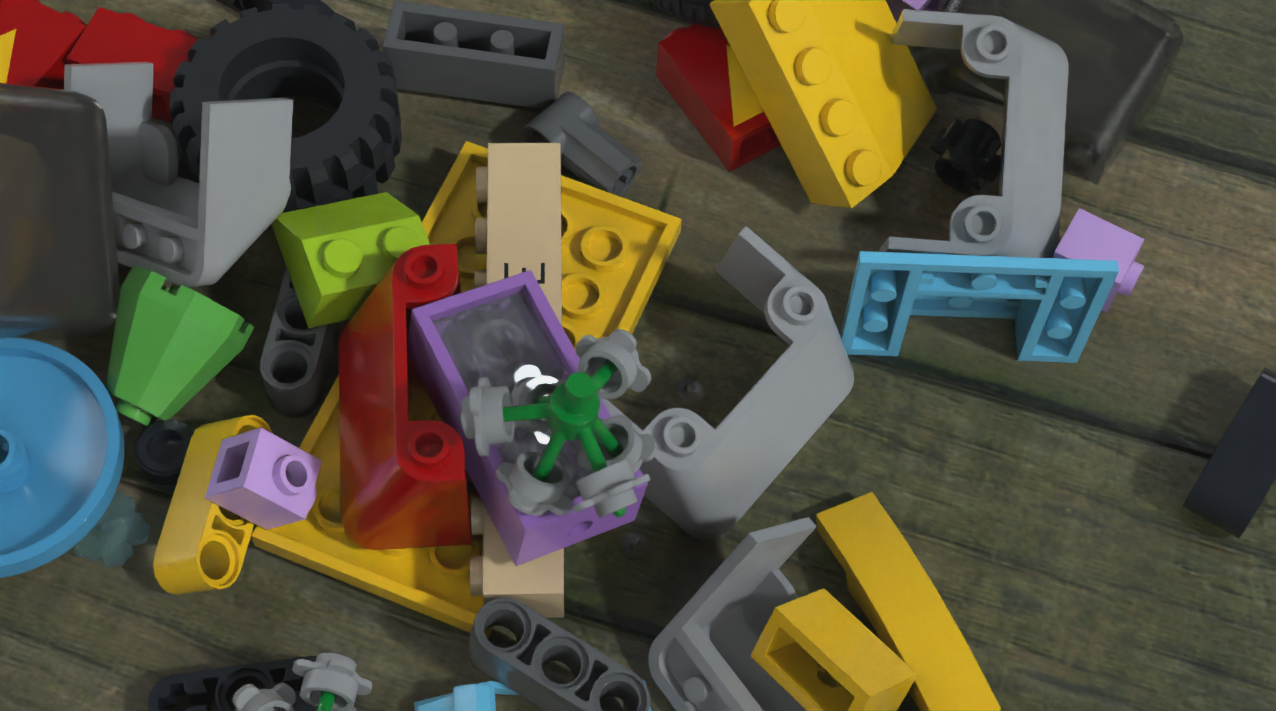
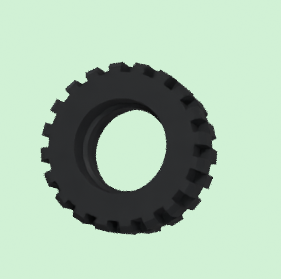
[170,3,402,231]

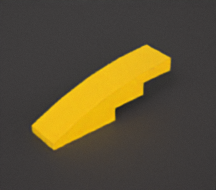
[816,492,1001,711]

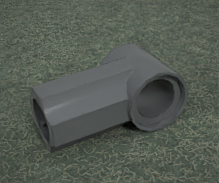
[523,92,642,197]

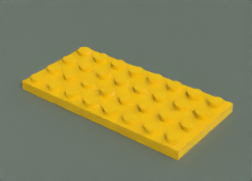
[251,141,682,640]

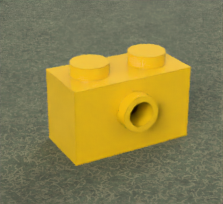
[750,588,918,711]

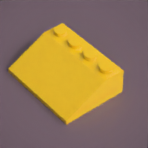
[709,0,937,209]

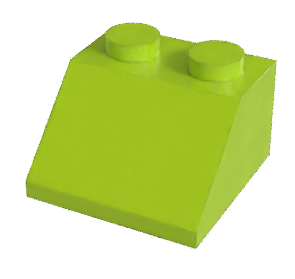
[271,192,430,328]

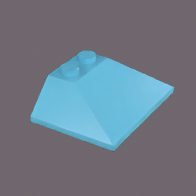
[840,251,1119,363]

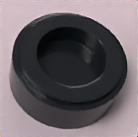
[134,419,194,485]

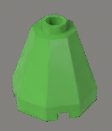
[106,266,254,426]

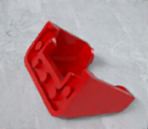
[339,244,472,550]

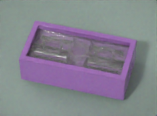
[407,270,648,566]

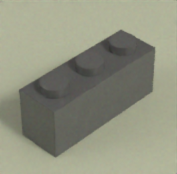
[382,1,565,109]

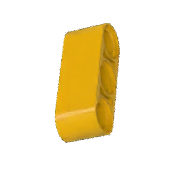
[153,415,273,595]

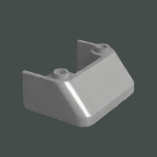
[878,9,1069,258]
[62,62,293,288]
[601,226,854,541]
[648,517,816,711]

